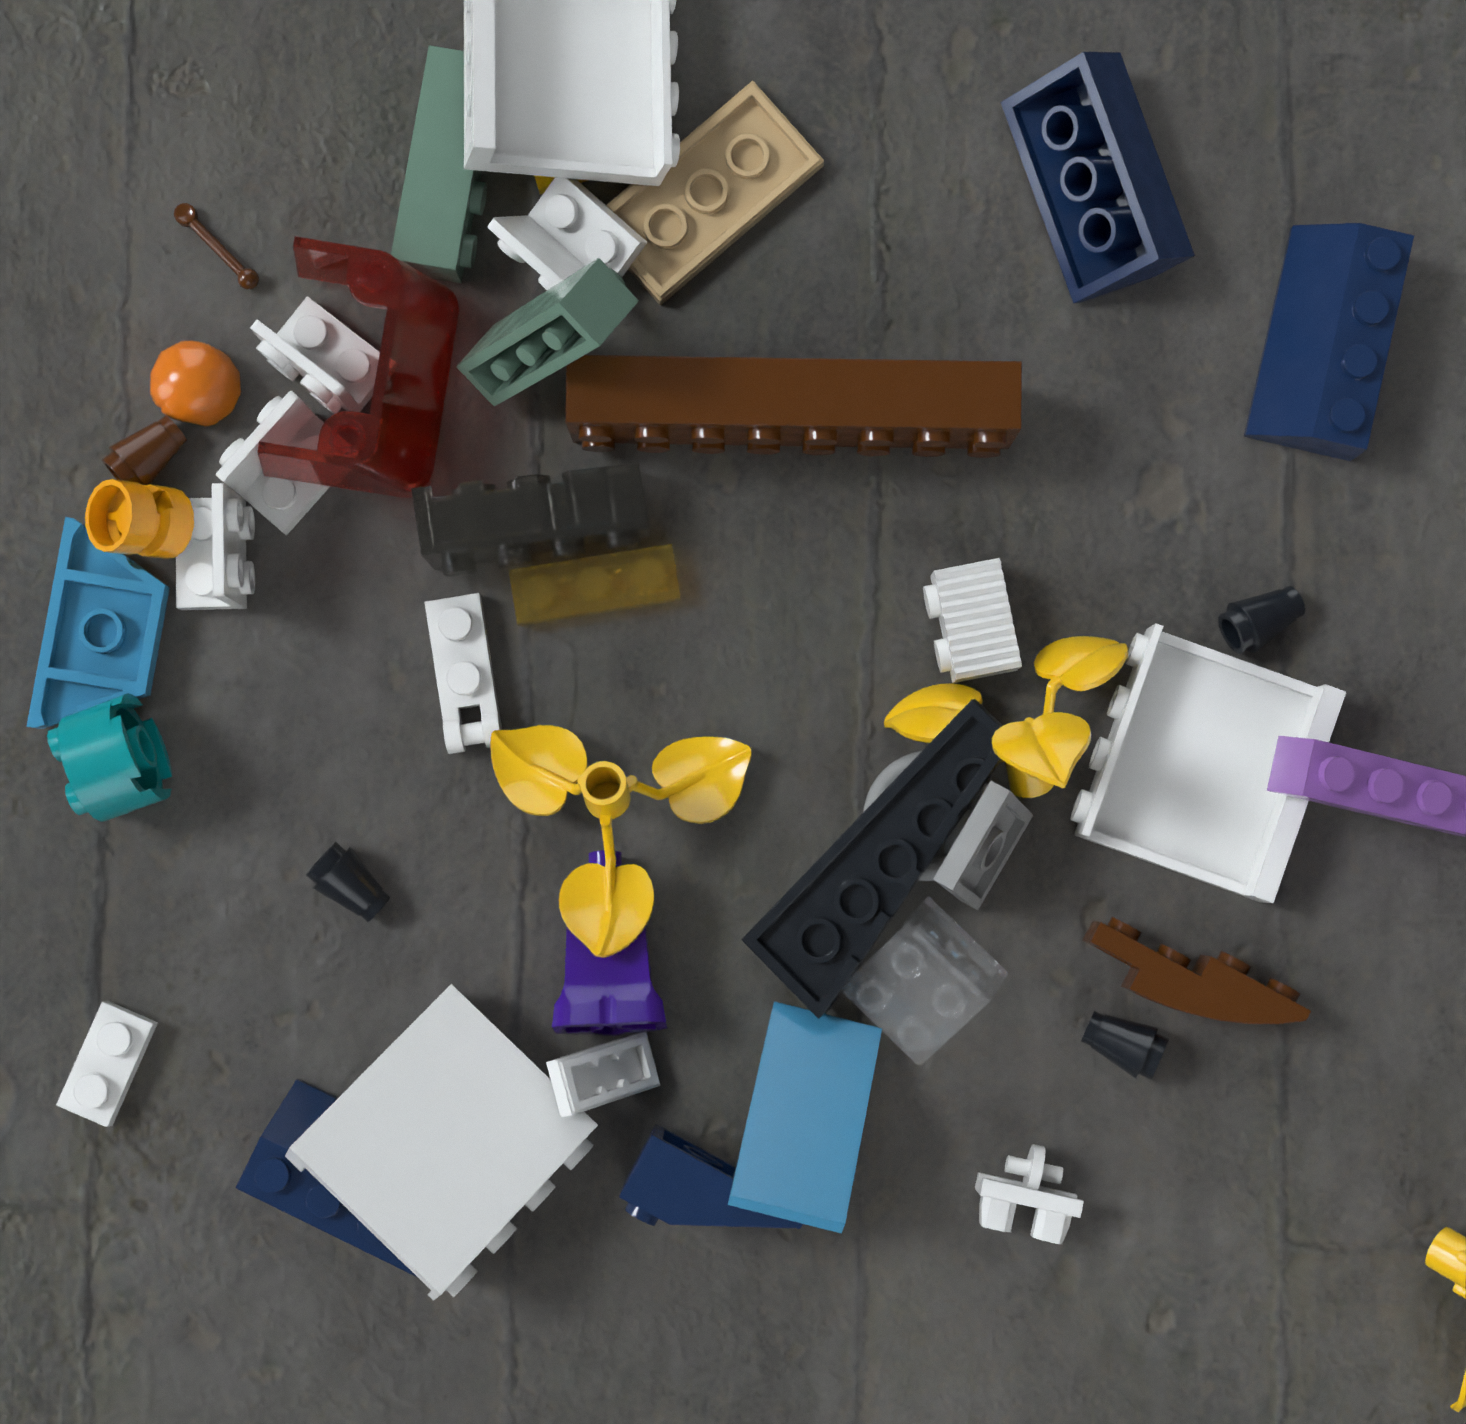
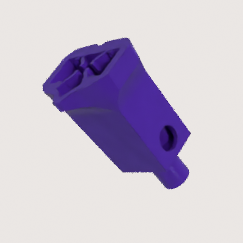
[552,850,667,1036]

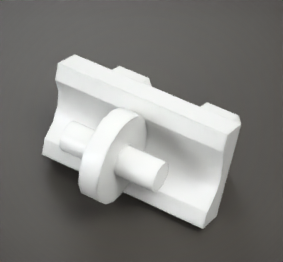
[975,1144,1084,1244]

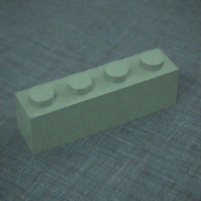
[390,45,487,283]
[456,258,639,407]

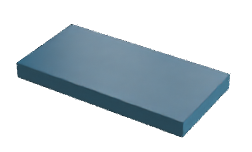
[727,1001,882,1234]

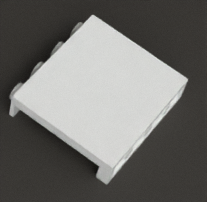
[464,0,680,186]
[1070,623,1346,903]
[285,984,598,1301]

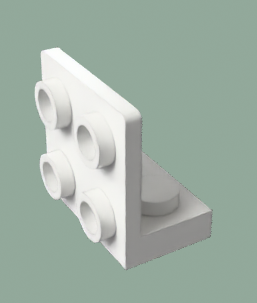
[487,177,647,290]
[250,296,396,418]
[216,391,359,536]
[176,483,255,610]

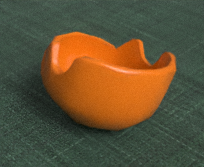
[150,340,241,427]

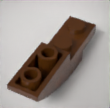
[1082,917,1311,1024]

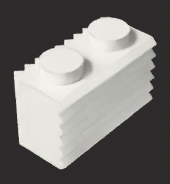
[923,558,1022,683]

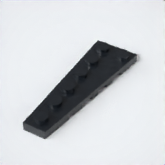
[741,699,1003,1019]

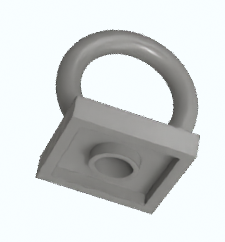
[863,751,1033,910]

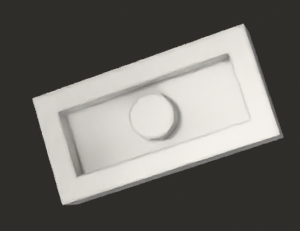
[56,1001,158,1127]

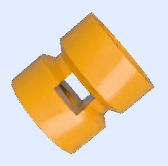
[85,479,194,559]

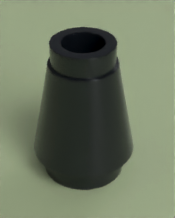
[1218,586,1305,654]
[306,842,390,922]
[1081,1011,1169,1080]

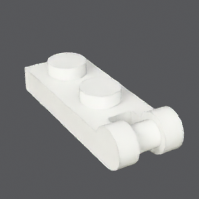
[424,593,502,754]

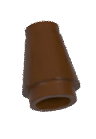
[102,415,187,485]

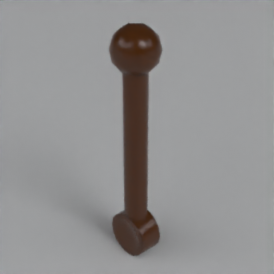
[174,203,259,290]

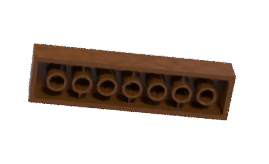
[565,355,1022,458]

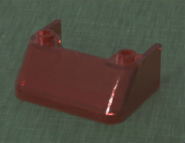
[257,236,459,498]

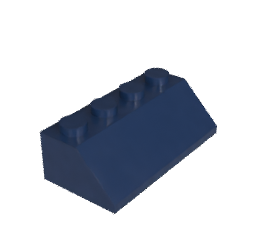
[1001,52,1195,303]
[1244,223,1414,461]
[236,1079,417,1277]

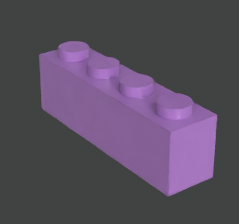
[1267,736,1466,837]

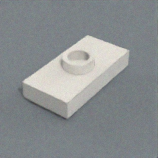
[546,1032,661,1117]

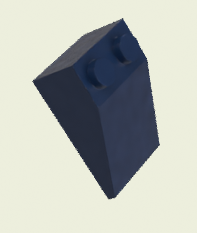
[619,1123,803,1229]

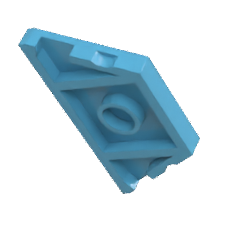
[26,517,170,729]

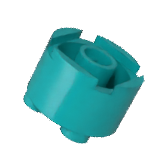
[47,693,172,822]

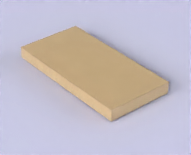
[606,80,824,306]

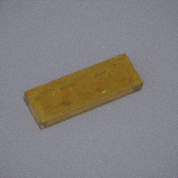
[509,544,681,626]

